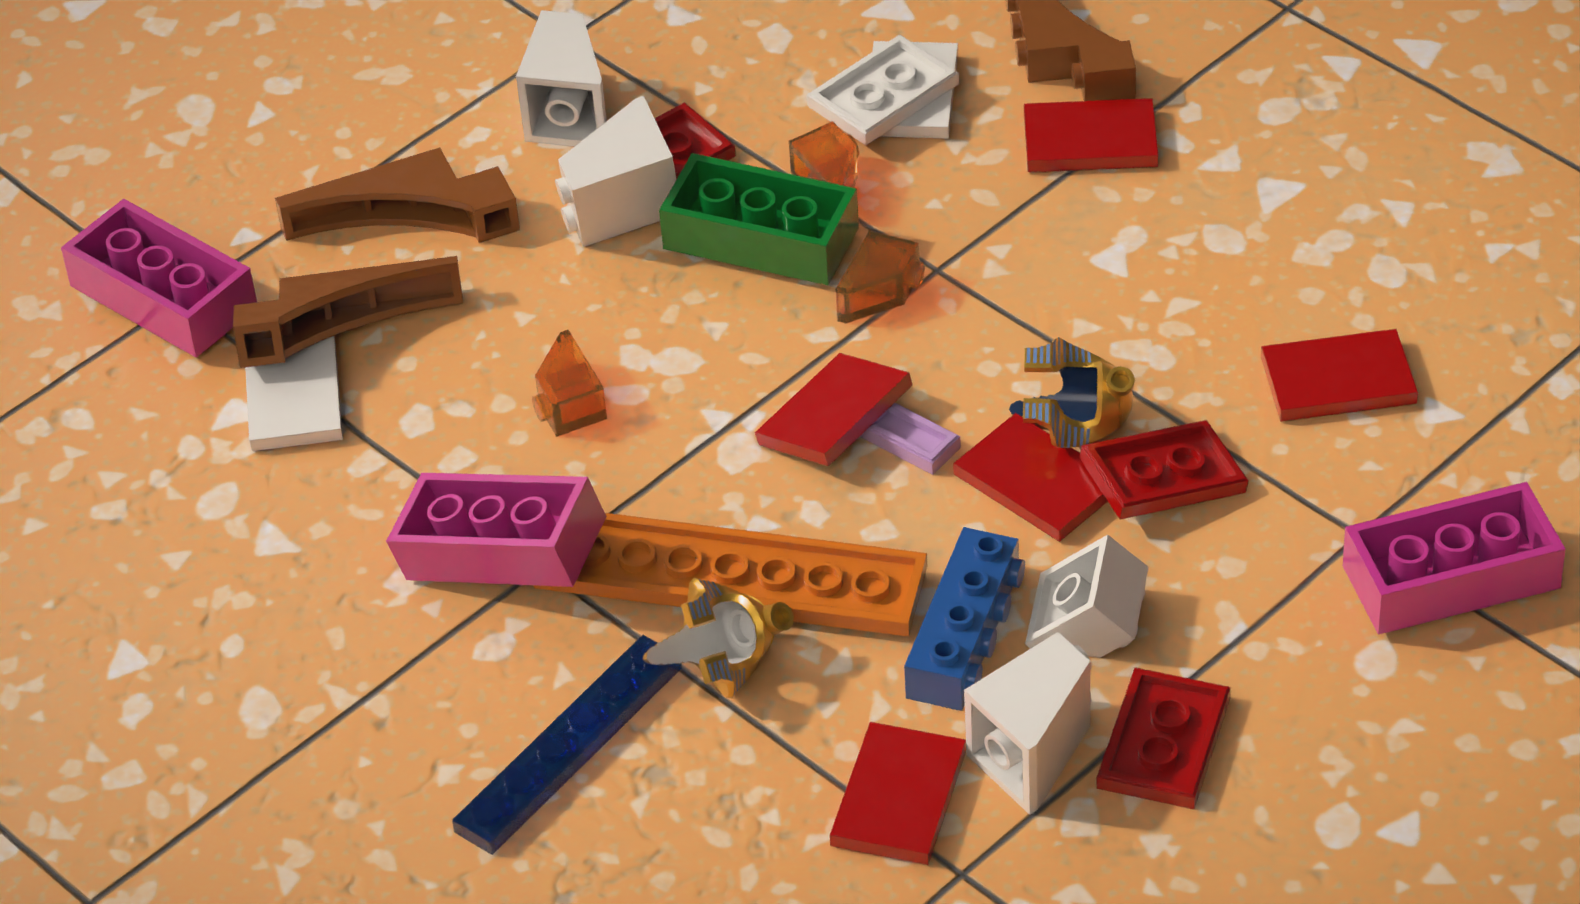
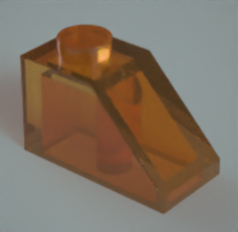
[789,121,860,188]
[835,231,925,324]
[532,329,607,437]

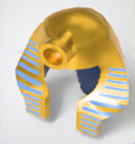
[1009,337,1135,448]

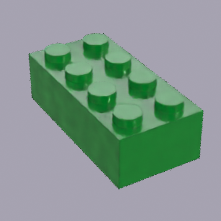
[659,153,859,285]

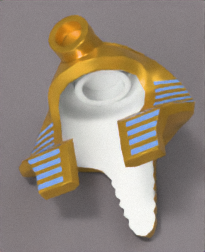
[643,577,794,698]

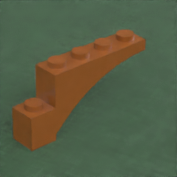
[1005,0,1136,101]
[275,147,520,243]
[233,256,463,368]

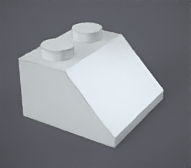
[1025,535,1149,658]

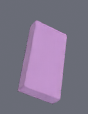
[860,403,961,475]

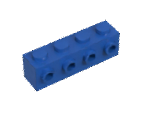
[904,527,1025,711]

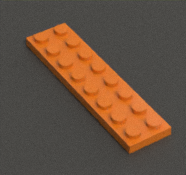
[534,513,928,637]

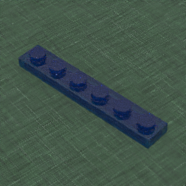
[452,635,682,855]

